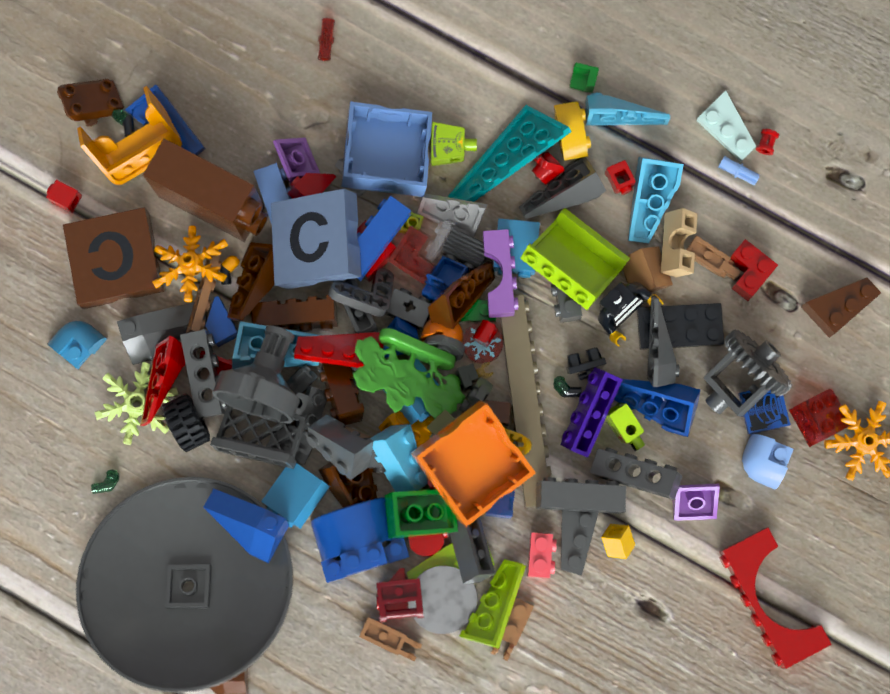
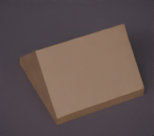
[623,246,673,292]

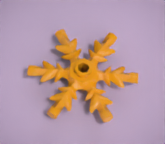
[152,225,228,302]
[824,401,890,481]

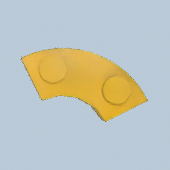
[554,101,591,160]

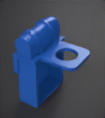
[421,256,469,301]

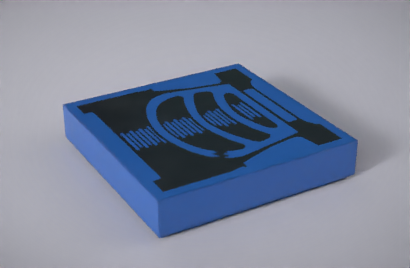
[738,391,790,435]

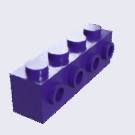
[560,367,623,458]

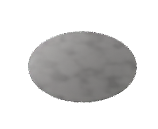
[409,566,477,634]

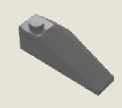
[519,157,606,219]
[647,295,680,387]

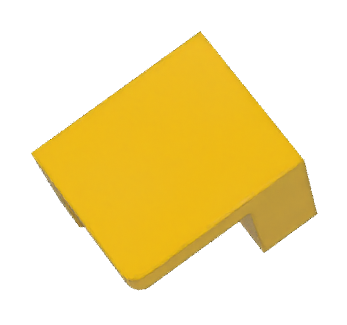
[601,523,635,559]

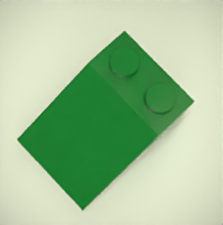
[385,489,458,539]

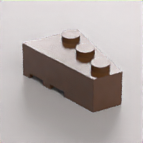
[318,363,364,425]

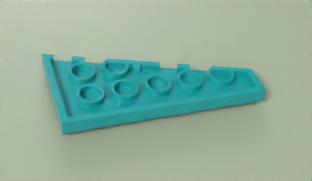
[448,105,572,202]

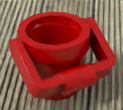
[531,151,565,185]

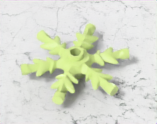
[94,362,179,445]

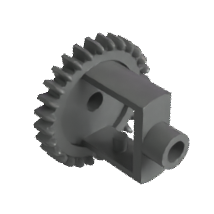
[703,329,792,417]

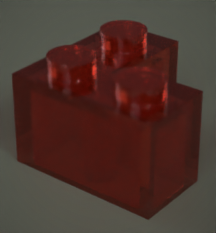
[388,225,437,284]

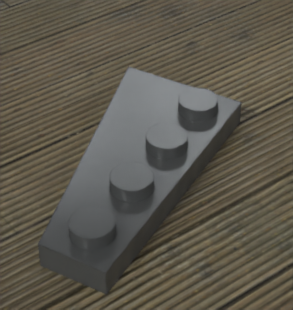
[561,481,599,576]

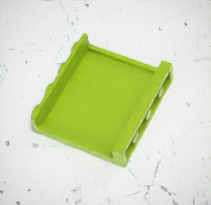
[520,208,630,310]

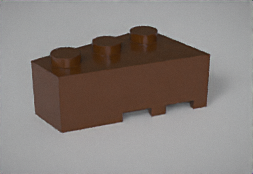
[801,278,881,338]

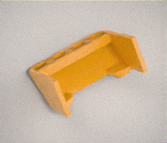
[77,86,182,185]

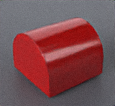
[472,319,497,348]

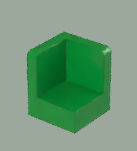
[569,62,599,93]

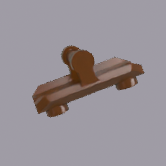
[57,79,124,127]

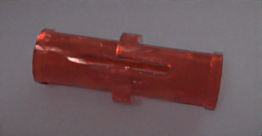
[318,18,335,61]

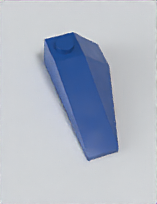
[203,489,289,564]

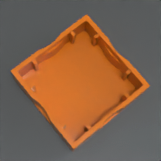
[411,401,535,527]

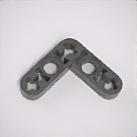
[329,268,394,317]

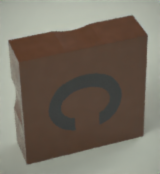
[63,207,165,309]

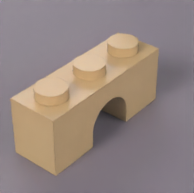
[661,208,697,278]

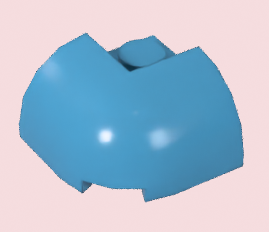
[47,321,107,369]

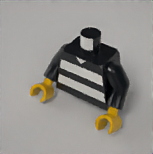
[598,282,663,347]

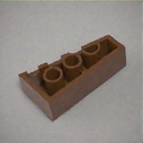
[252,295,338,332]

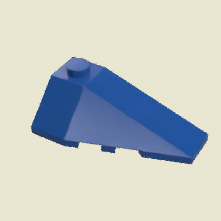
[614,379,701,437]

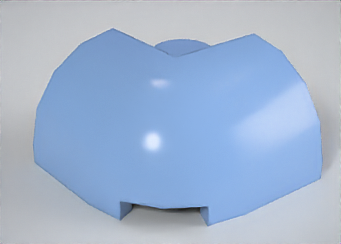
[742,433,794,489]

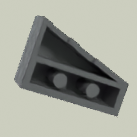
[307,414,374,480]

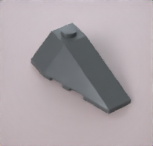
[117,302,207,365]

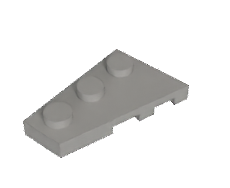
[417,194,488,237]

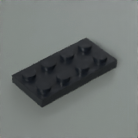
[637,303,724,350]

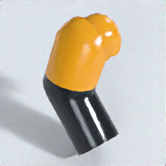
[220,255,240,285]

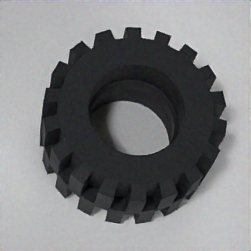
[162,393,210,452]

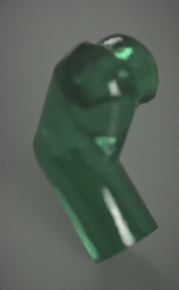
[91,469,120,494]

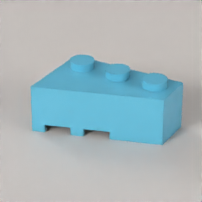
[370,424,428,492]

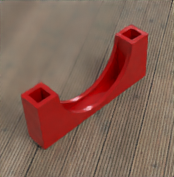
[719,527,832,669]

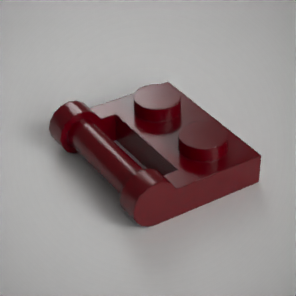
[376,578,424,622]

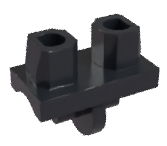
[566,347,607,381]

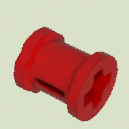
[756,129,779,155]

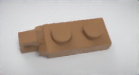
[686,236,741,281]

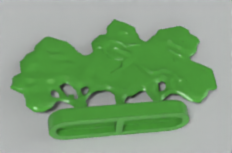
[353,328,465,419]

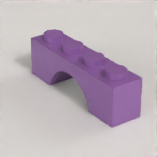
[483,229,518,318]

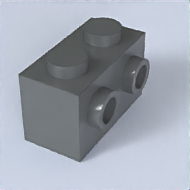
[551,284,582,323]

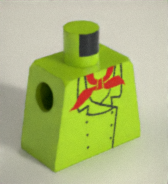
[605,403,645,451]

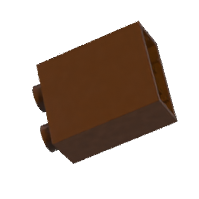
[143,139,268,242]

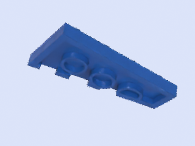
[125,85,206,155]

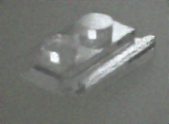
[425,218,457,261]

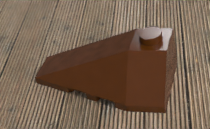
[227,242,275,321]

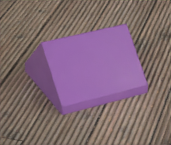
[273,138,320,183]
[672,484,720,521]

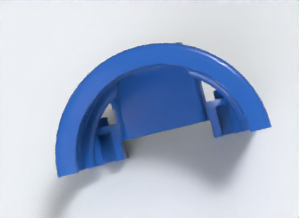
[311,497,410,583]

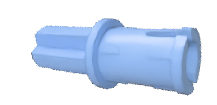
[718,156,760,185]

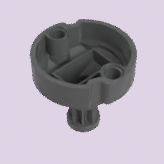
[212,325,300,423]

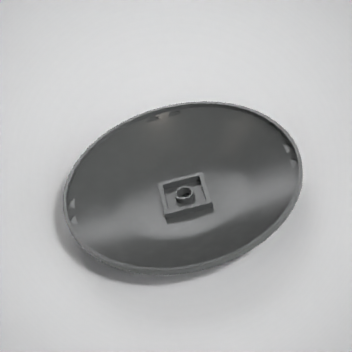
[76,477,293,693]

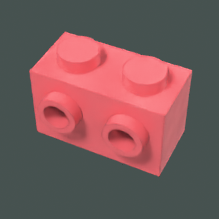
[527,532,557,578]

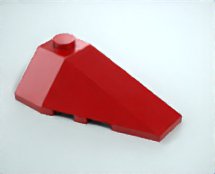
[140,336,186,426]

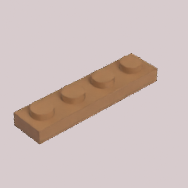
[186,255,221,333]

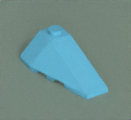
[585,93,670,125]
[628,157,684,244]

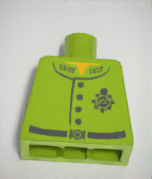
[431,122,477,166]

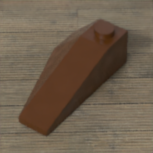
[428,261,495,329]
[319,462,378,508]

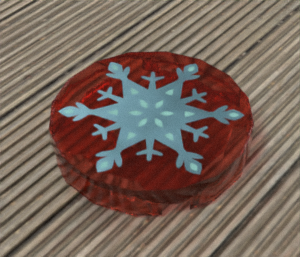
[462,322,503,364]

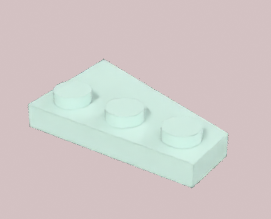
[696,91,756,162]

